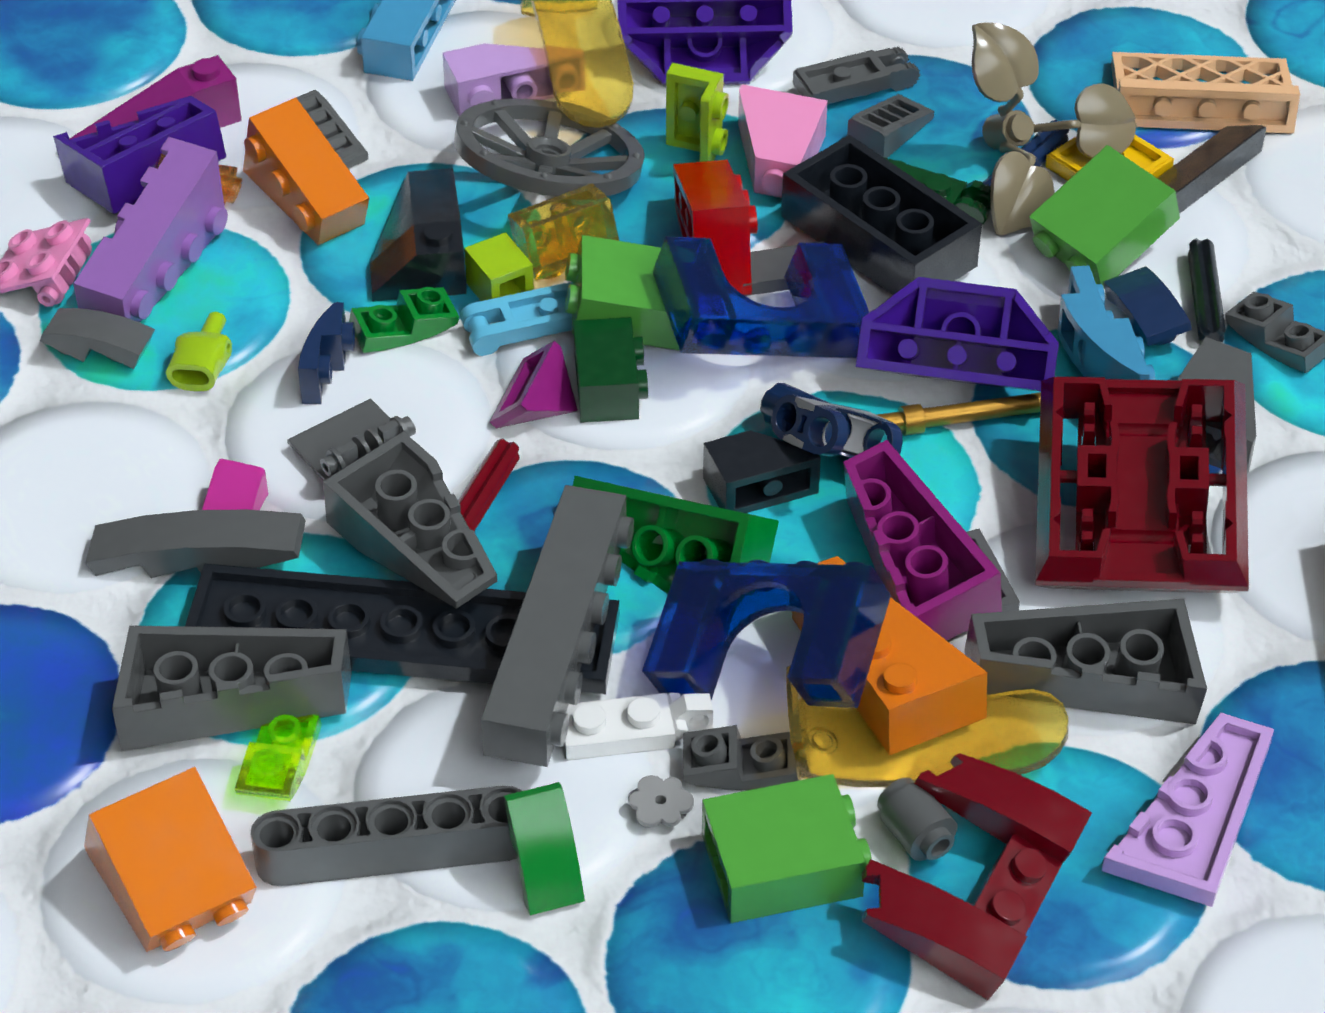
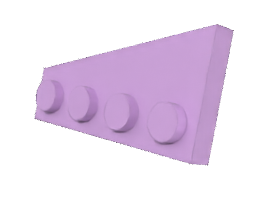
[1102,713,1274,907]

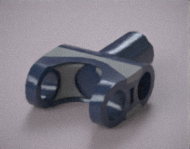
[760,383,903,458]

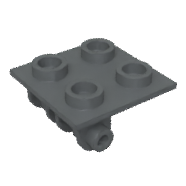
[287,398,416,481]

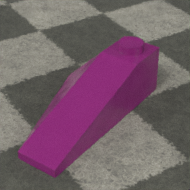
[69,55,242,139]

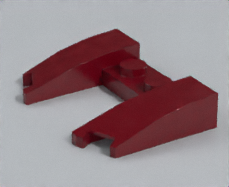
[862,753,1092,1000]

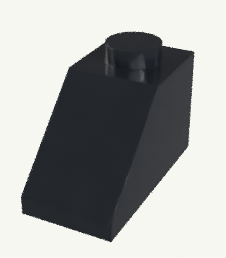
[703,430,821,513]

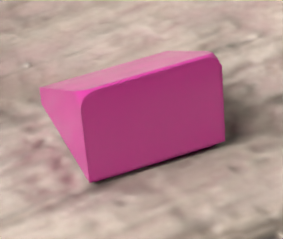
[202,459,268,510]

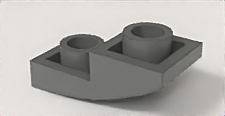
[1225,292,1325,373]
[40,308,155,369]
[683,725,801,791]

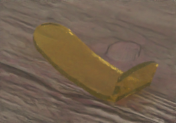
[520,0,633,128]
[786,665,1069,787]

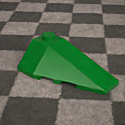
[573,476,779,618]

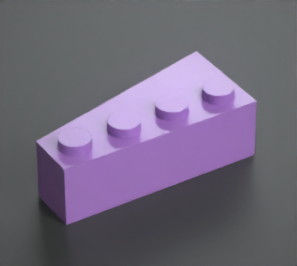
[73,137,228,322]

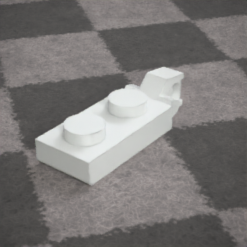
[564,692,714,760]

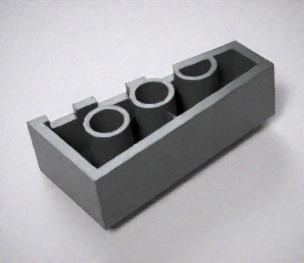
[964,599,1207,724]

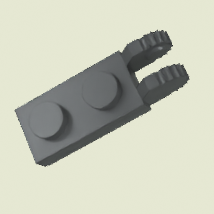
[793,46,921,105]

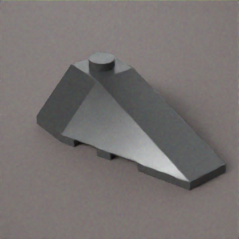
[323,431,497,609]

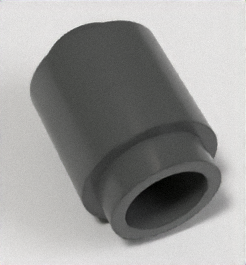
[877,777,957,861]

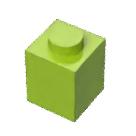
[464,232,534,301]

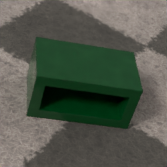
[573,317,648,423]

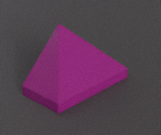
[490,340,578,429]

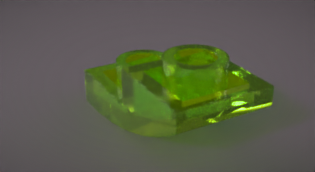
[235,714,322,801]

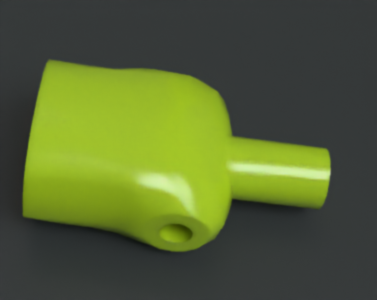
[165,311,232,392]

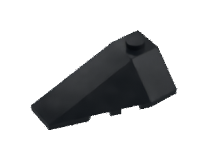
[370,168,467,301]

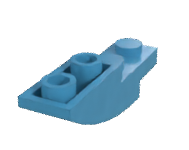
[1058,266,1156,380]

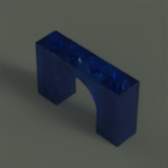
[652,236,870,358]
[642,559,891,708]

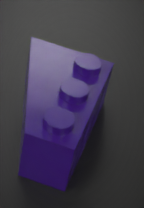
[53,96,227,214]

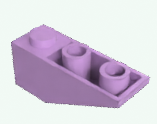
[442,43,585,116]

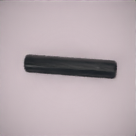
[1188,238,1226,343]

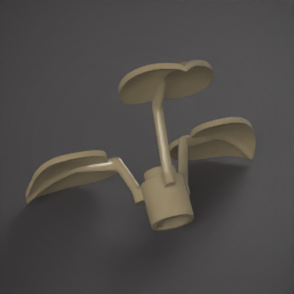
[972,22,1136,236]

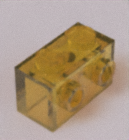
[507,184,619,280]

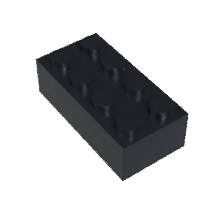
[781,135,982,295]

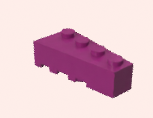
[843,440,1002,641]

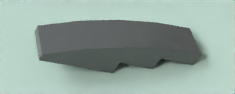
[85,509,306,578]

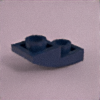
[1103,266,1192,346]
[298,302,355,404]

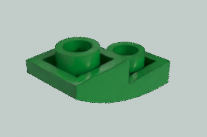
[349,287,459,353]
[504,782,585,916]

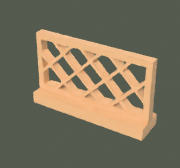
[1111,52,1300,134]

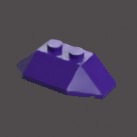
[617,0,793,86]
[856,277,1059,391]

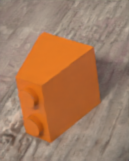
[84,767,257,952]

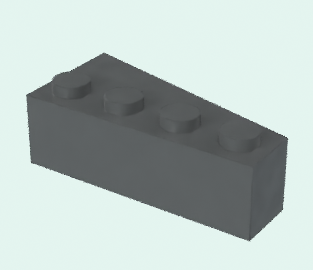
[112,625,352,751]

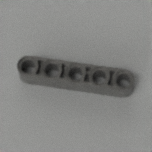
[250,786,522,886]

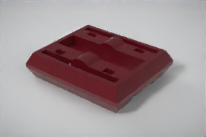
[1035,377,1249,593]

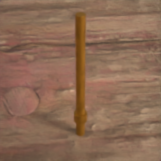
[877,392,1041,436]

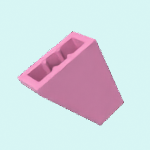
[738,84,828,198]

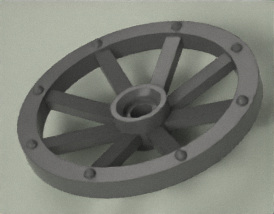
[454,99,644,198]

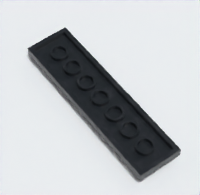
[185,564,620,694]

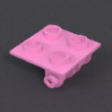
[0,218,92,307]

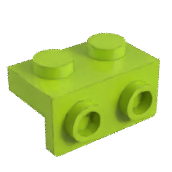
[666,63,729,162]

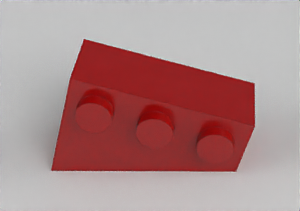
[673,159,758,300]

